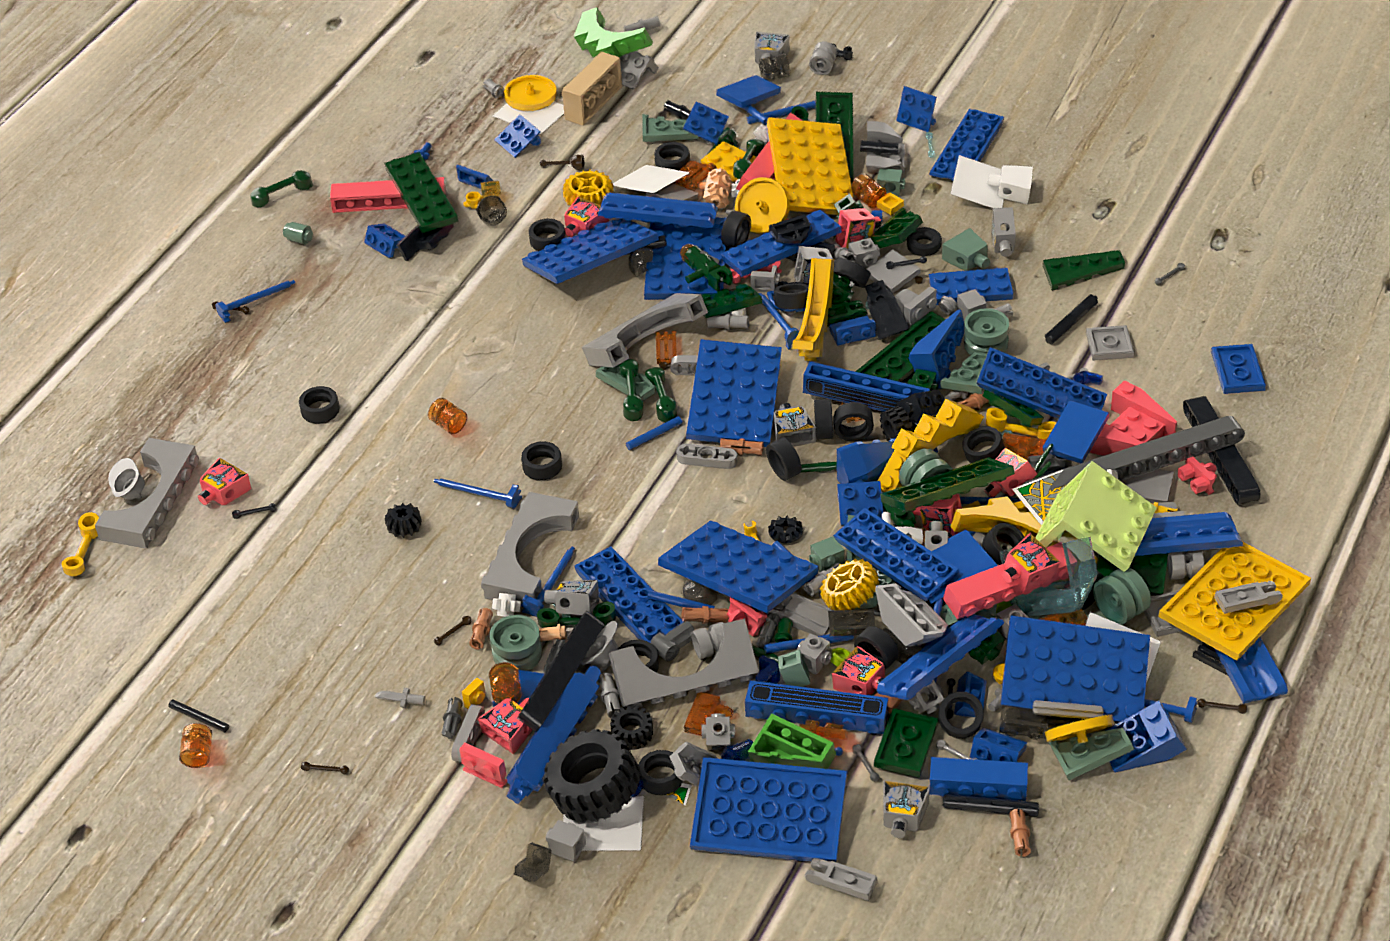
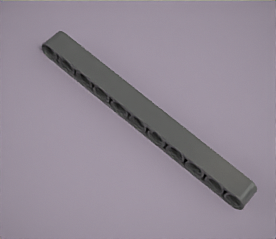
[1022,416,1245,490]

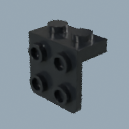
[896,390,944,431]

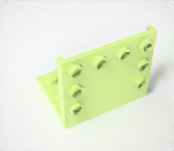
[1035,461,1157,572]

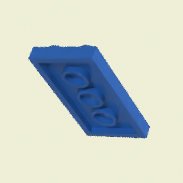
[929,268,1013,305]

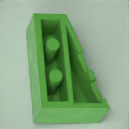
[748,713,836,769]

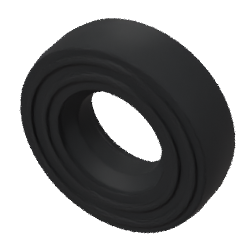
[907,227,942,256]

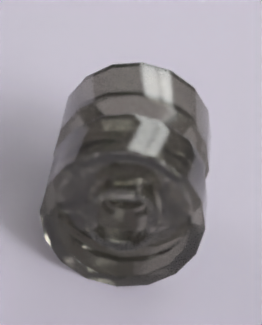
[759,54,790,81]

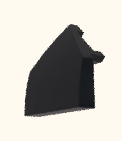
[769,214,812,244]

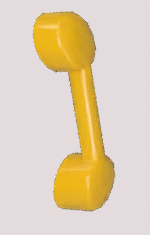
[986,408,1056,441]
[61,512,99,576]

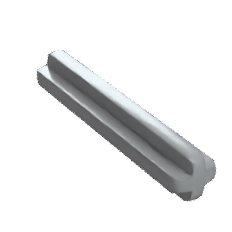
[1032,700,1103,719]

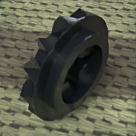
[768,515,803,543]

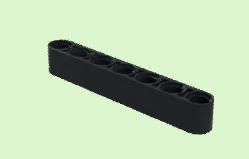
[1183,396,1260,505]
[517,611,605,732]

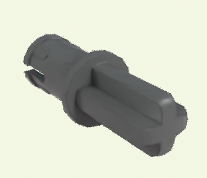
[442,697,463,739]

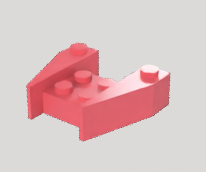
[1090,380,1177,456]

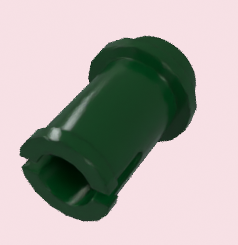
[774,618,793,643]

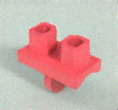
[1178,457,1217,495]
[727,597,767,637]

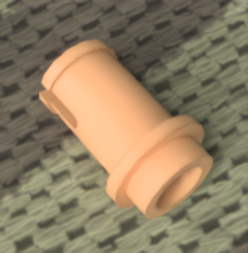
[539,624,567,642]

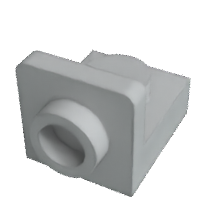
[751,266,780,292]

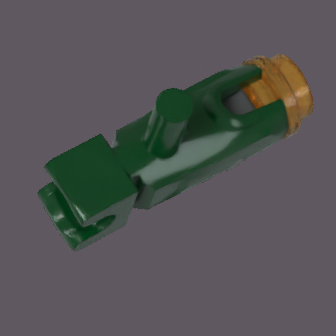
[680,244,733,291]

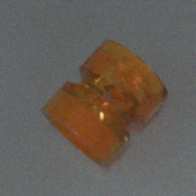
[851,174,886,209]
[428,398,467,434]
[489,662,522,704]
[179,723,212,768]

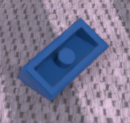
[456,165,496,191]
[954,671,987,717]

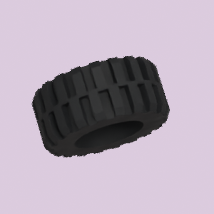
[543,729,640,823]

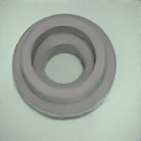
[939,296,957,315]

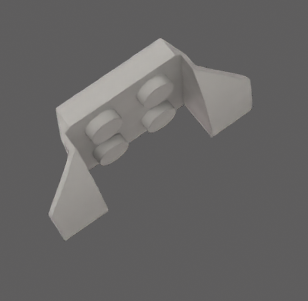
[866,121,905,173]

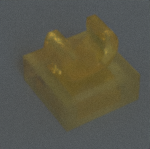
[480,181,501,203]

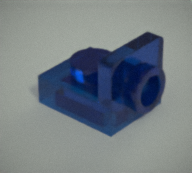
[755,655,781,684]

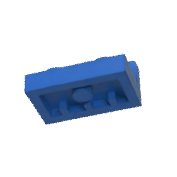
[364,223,405,258]
[829,316,876,346]
[970,727,1027,762]

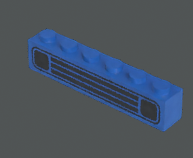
[803,361,930,412]
[745,680,888,734]

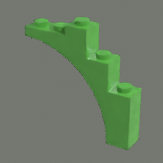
[574,7,653,58]

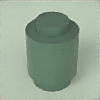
[283,222,313,244]

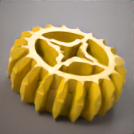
[563,169,614,206]
[820,559,880,614]

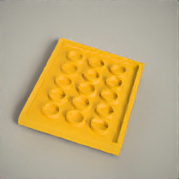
[767,117,853,215]
[1158,541,1311,661]

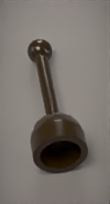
[540,154,585,170]

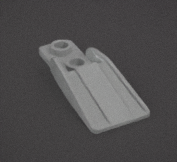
[752,593,836,636]

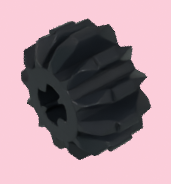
[385,503,422,539]

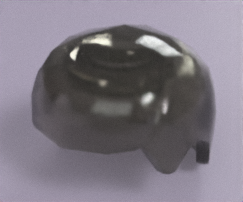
[476,196,507,226]
[628,247,653,276]
[681,579,718,605]

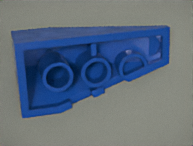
[909,310,964,389]
[837,438,896,484]

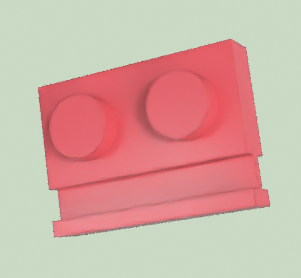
[459,743,508,788]

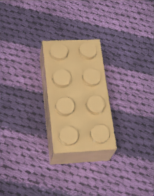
[562,52,622,125]

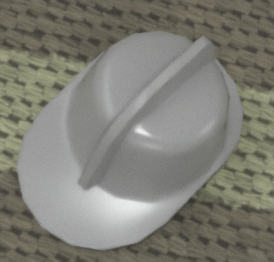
[108,458,145,500]
[581,621,618,672]

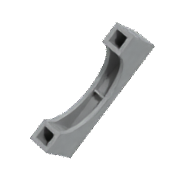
[582,293,708,368]
[95,438,199,549]
[481,492,579,606]
[609,619,759,709]

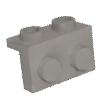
[670,742,717,788]

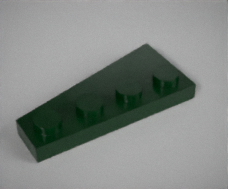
[1043,250,1125,291]

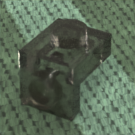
[514,842,552,883]

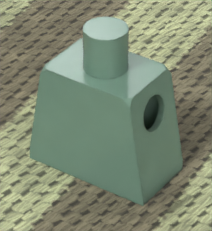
[942,228,990,271]

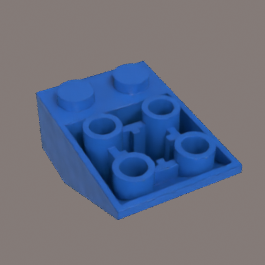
[1105,701,1187,773]

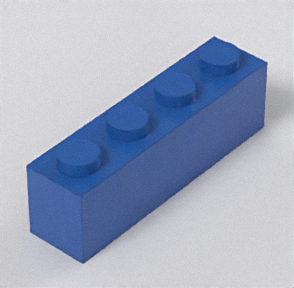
[929,757,1028,801]

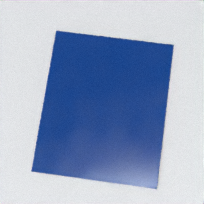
[928,530,998,604]

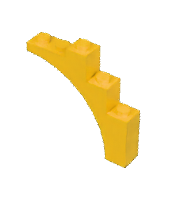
[792,258,834,361]
[878,399,984,492]
[950,496,1098,576]

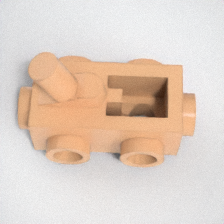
[699,168,732,209]

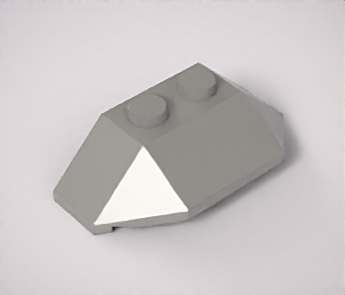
[875,583,948,646]

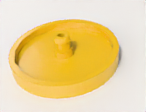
[504,75,557,111]
[735,177,790,234]
[1045,715,1115,744]

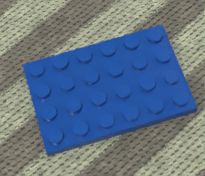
[644,217,726,300]
[522,218,659,284]
[686,339,782,447]
[658,520,818,613]
[1000,616,1150,725]
[690,757,847,863]

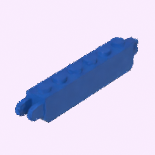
[507,666,601,804]

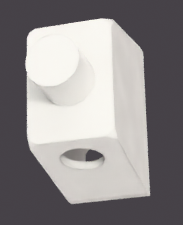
[987,165,1033,204]

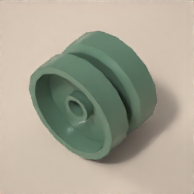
[964,308,1009,355]
[899,448,953,486]
[1093,568,1151,625]
[490,615,542,671]

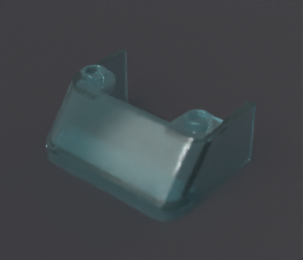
[999,537,1097,616]

